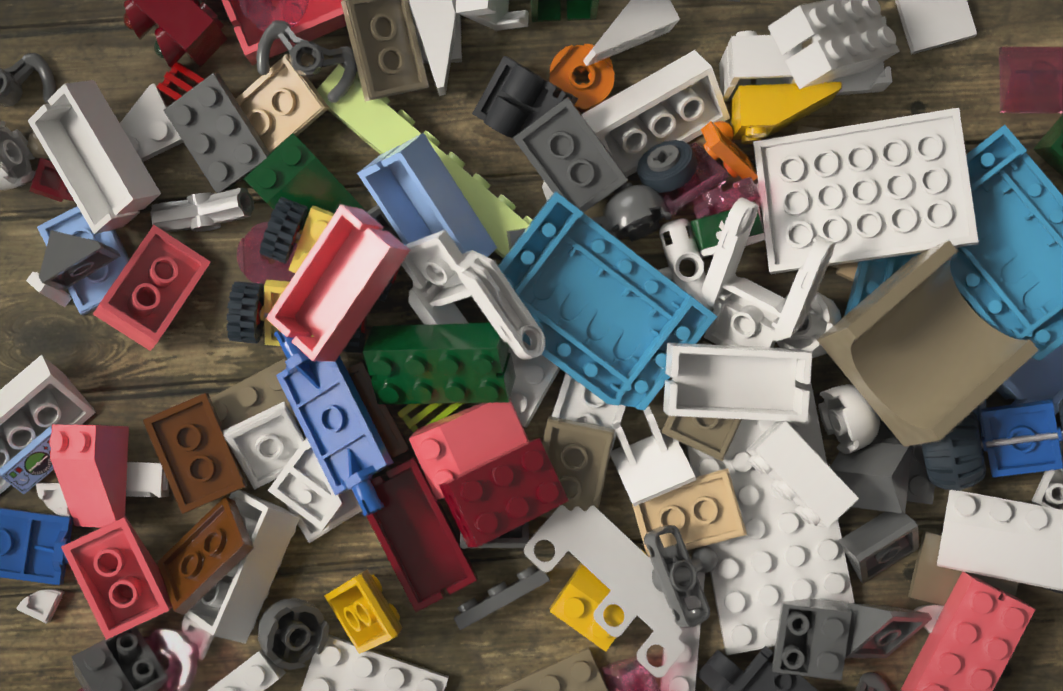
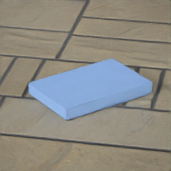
[37,206,130,316]

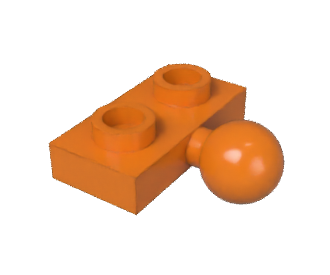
[701,121,758,185]

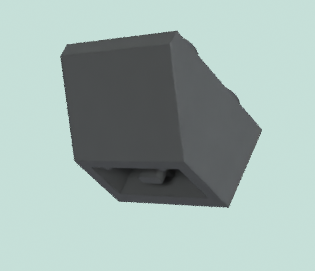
[772,598,852,681]
[72,626,168,691]

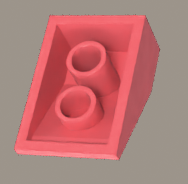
[93,225,211,351]
[409,398,529,500]
[50,425,129,528]
[61,517,172,640]

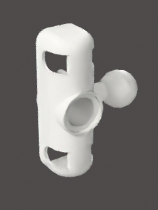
[655,218,713,311]

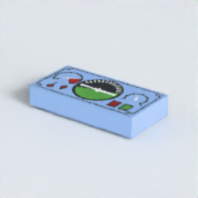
[0,426,54,494]

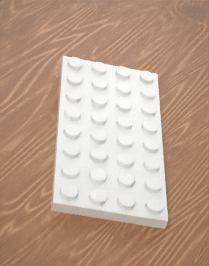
[686,380,855,655]

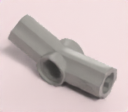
[151,188,254,233]

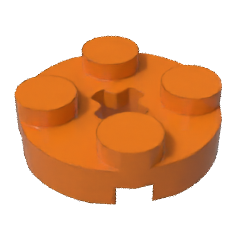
[549,44,615,112]

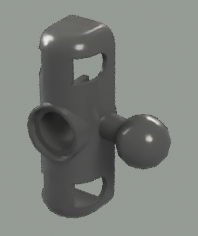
[644,525,718,627]

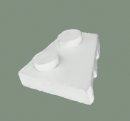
[120,83,183,162]
[268,438,344,531]

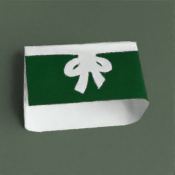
[690,202,765,258]

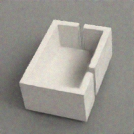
[719,31,802,101]
[746,421,859,528]

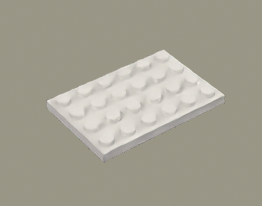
[753,108,978,274]

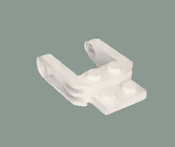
[701,197,835,348]
[401,230,545,360]

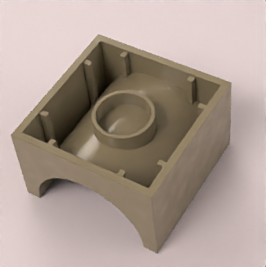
[817,240,1039,447]

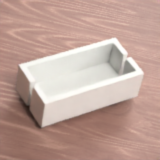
[768,0,899,89]
[28,80,161,234]
[663,343,812,422]

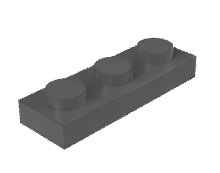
[454,565,550,630]

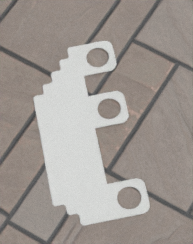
[524,505,685,678]

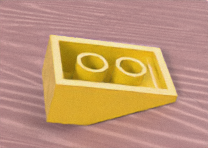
[731,82,842,144]
[550,550,646,651]
[325,569,403,654]

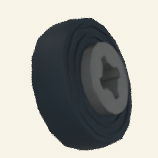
[637,140,698,193]

